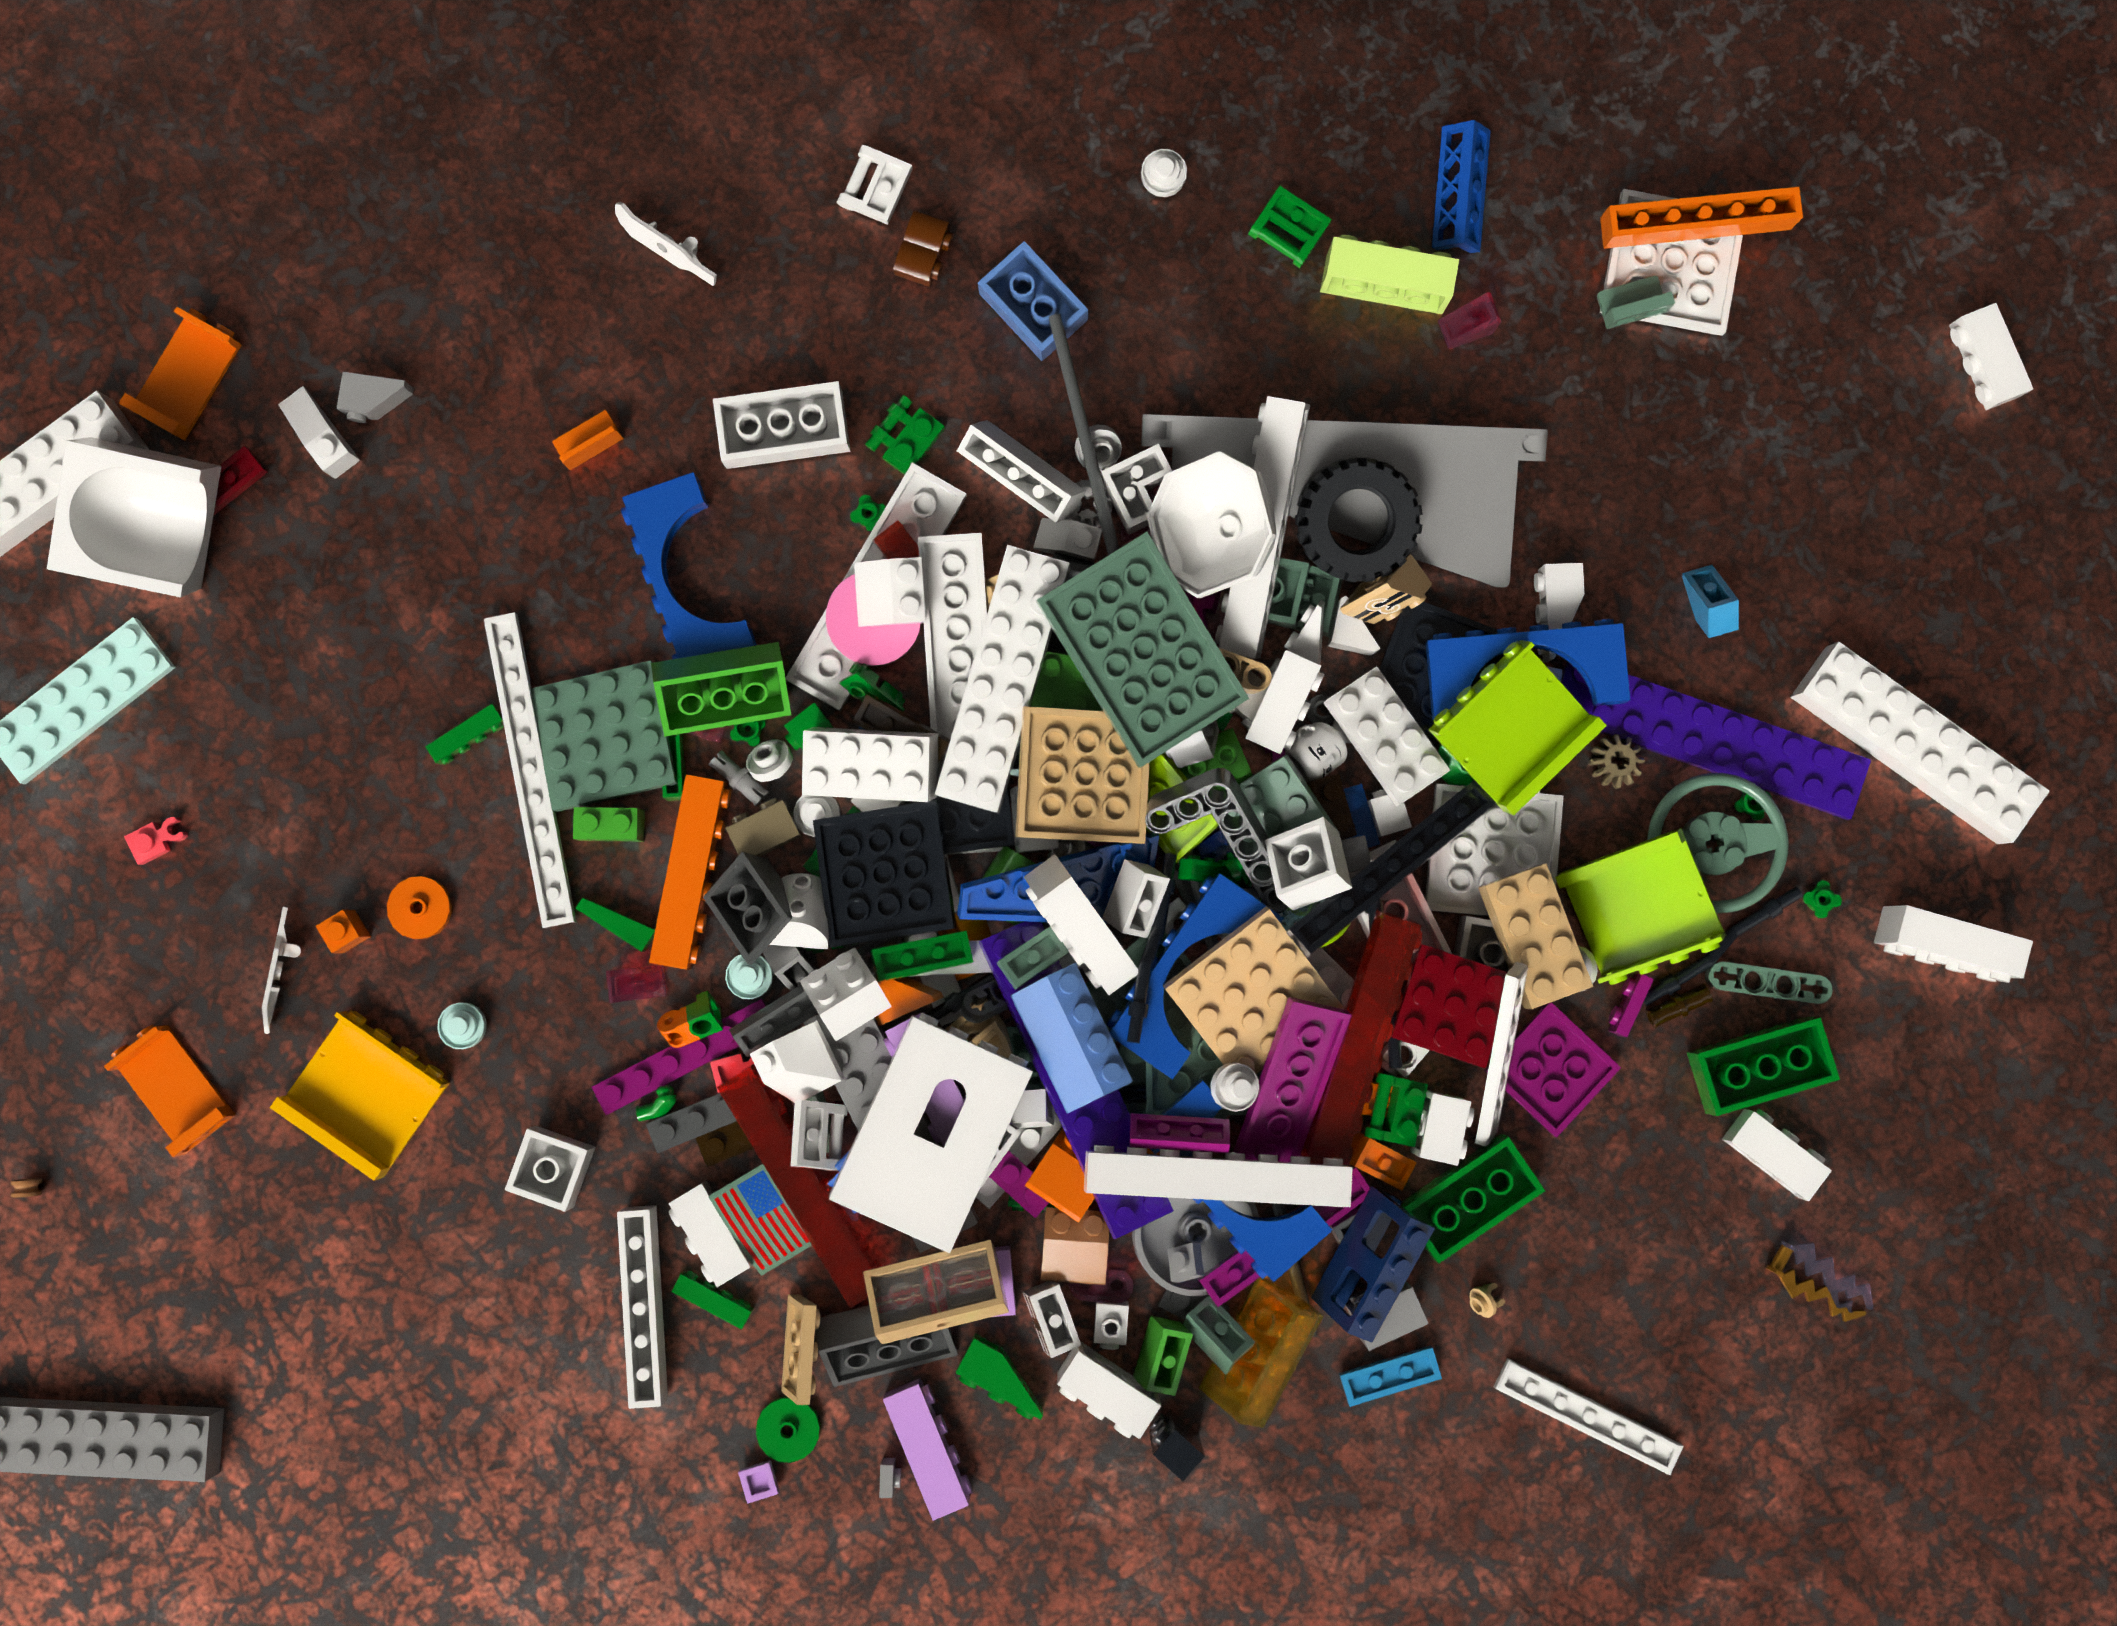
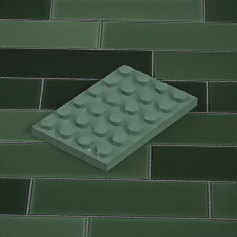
[1036,532,1249,768]

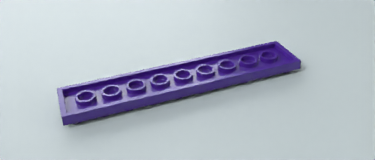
[1561,661,1871,820]
[979,921,1174,1239]

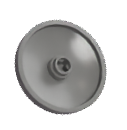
[1132,1198,1259,1296]

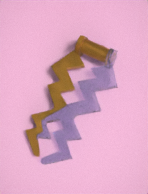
[1765,1240,1873,1322]

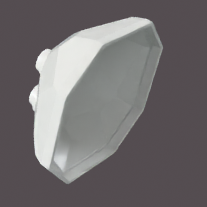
[1147,451,1277,598]

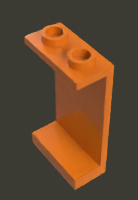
[119,306,242,441]
[104,1025,236,1157]

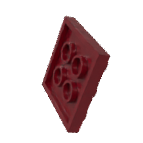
[1390,944,1508,1069]

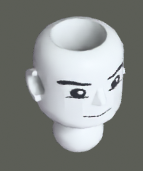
[1285,720,1351,783]

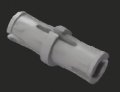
[709,750,769,807]

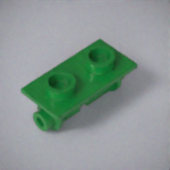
[839,662,905,712]

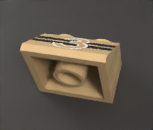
[1340,553,1432,624]

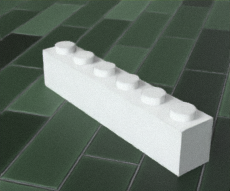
[617,1205,668,1409]

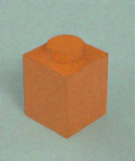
[316,909,371,953]

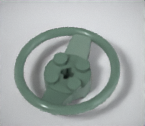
[1647,773,1789,913]

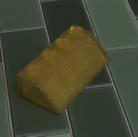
[1199,1277,1324,1428]

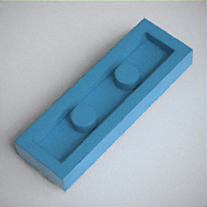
[1339,1345,1442,1407]

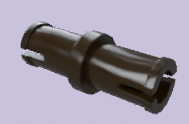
[1645,983,1713,1028]

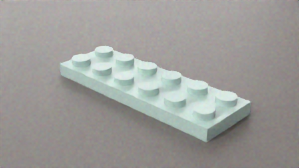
[0,617,176,784]

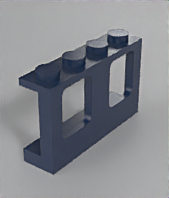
[1311,1186,1435,1343]

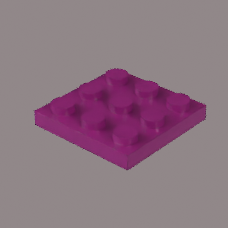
[1484,1002,1621,1138]

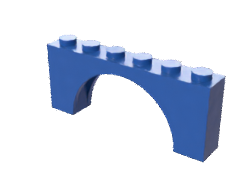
[621,472,757,659]
[1426,619,1630,720]
[1106,873,1284,1080]
[1149,1079,1333,1282]

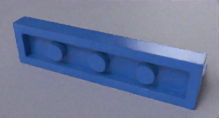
[1432,120,1491,253]

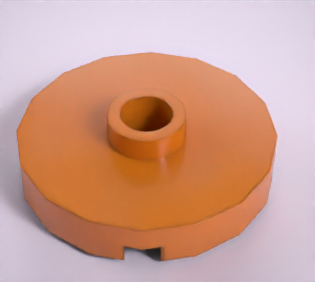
[387,876,453,939]

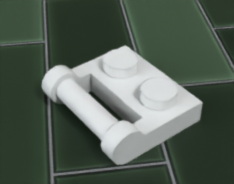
[837,145,913,225]
[790,1100,848,1171]

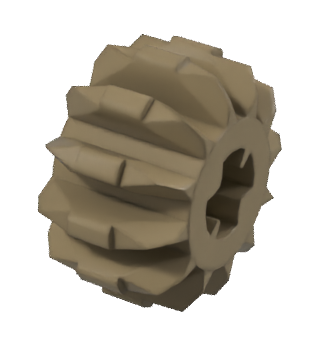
[1588,734,1645,789]

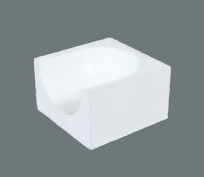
[47,437,221,597]

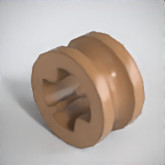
[11,1178,42,1198]

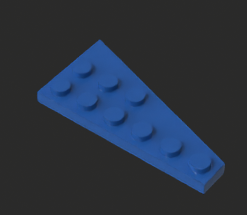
[957,832,1159,924]

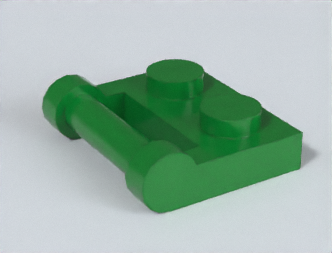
[1248,186,1332,268]
[1364,1073,1428,1147]

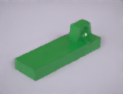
[871,931,973,983]

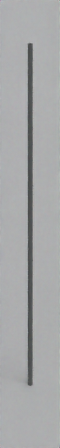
[1048,314,1317,1339]

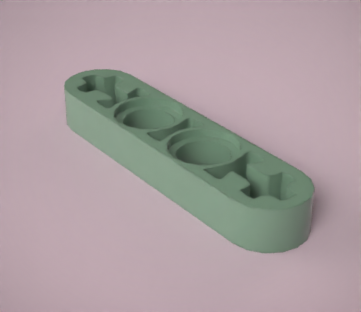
[1705,962,1833,1004]

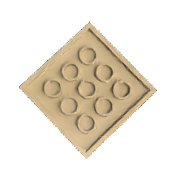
[1016,706,1149,844]
[1163,906,1343,1074]

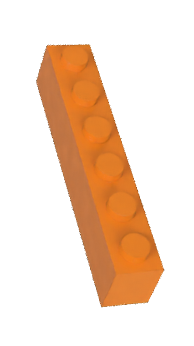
[1600,187,1803,249]
[649,774,731,970]

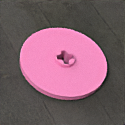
[826,574,921,666]

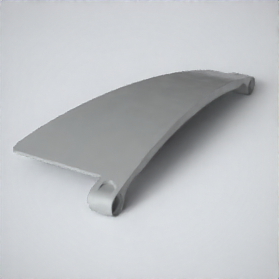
[1141,414,1548,587]

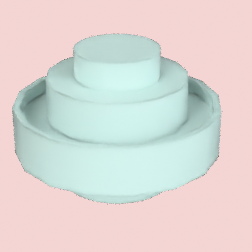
[725,954,773,999]
[437,1002,487,1050]

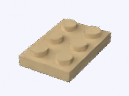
[781,1294,820,1405]

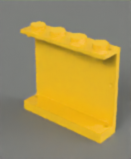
[270,1010,450,1181]

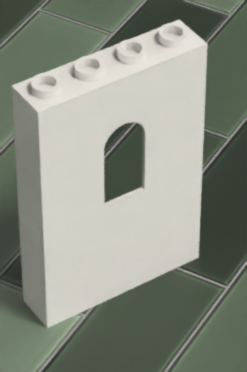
[829,1013,1033,1253]

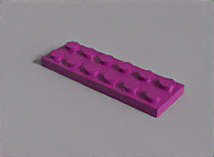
[1233,997,1352,1162]

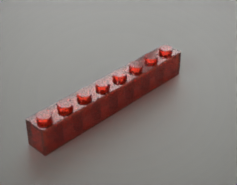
[1300,909,1423,1165]
[717,1063,882,1308]

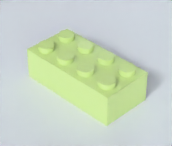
[1320,235,1459,314]

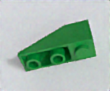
[955,1333,1043,1420]

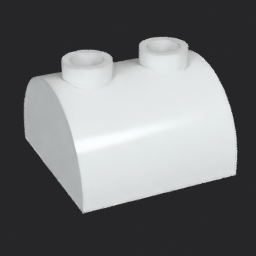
[770,873,829,950]

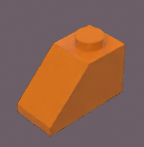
[875,977,944,1026]

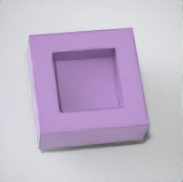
[738,1460,780,1504]

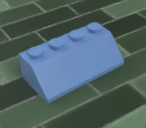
[1011,963,1133,1114]

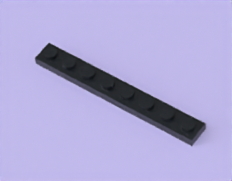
[1286,780,1496,957]

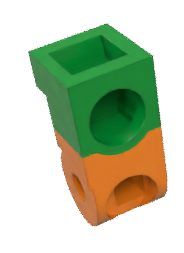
[657,990,723,1048]

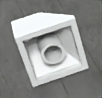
[750,1021,845,1103]

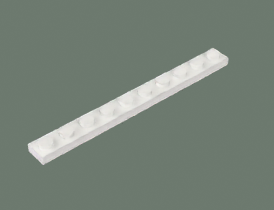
[484,612,577,928]

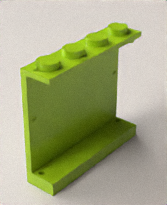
[1428,640,1607,816]
[1555,828,1726,985]

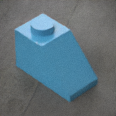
[1682,565,1739,638]

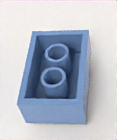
[978,241,1088,361]

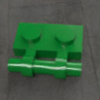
[865,395,945,475]

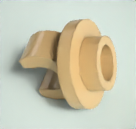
[1469,1283,1505,1318]

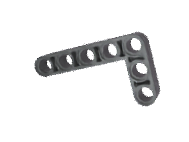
[1145,768,1289,912]

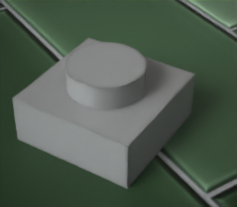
[1167,1242,1204,1283]
[879,1458,901,1498]

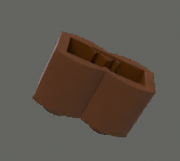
[893,211,954,287]

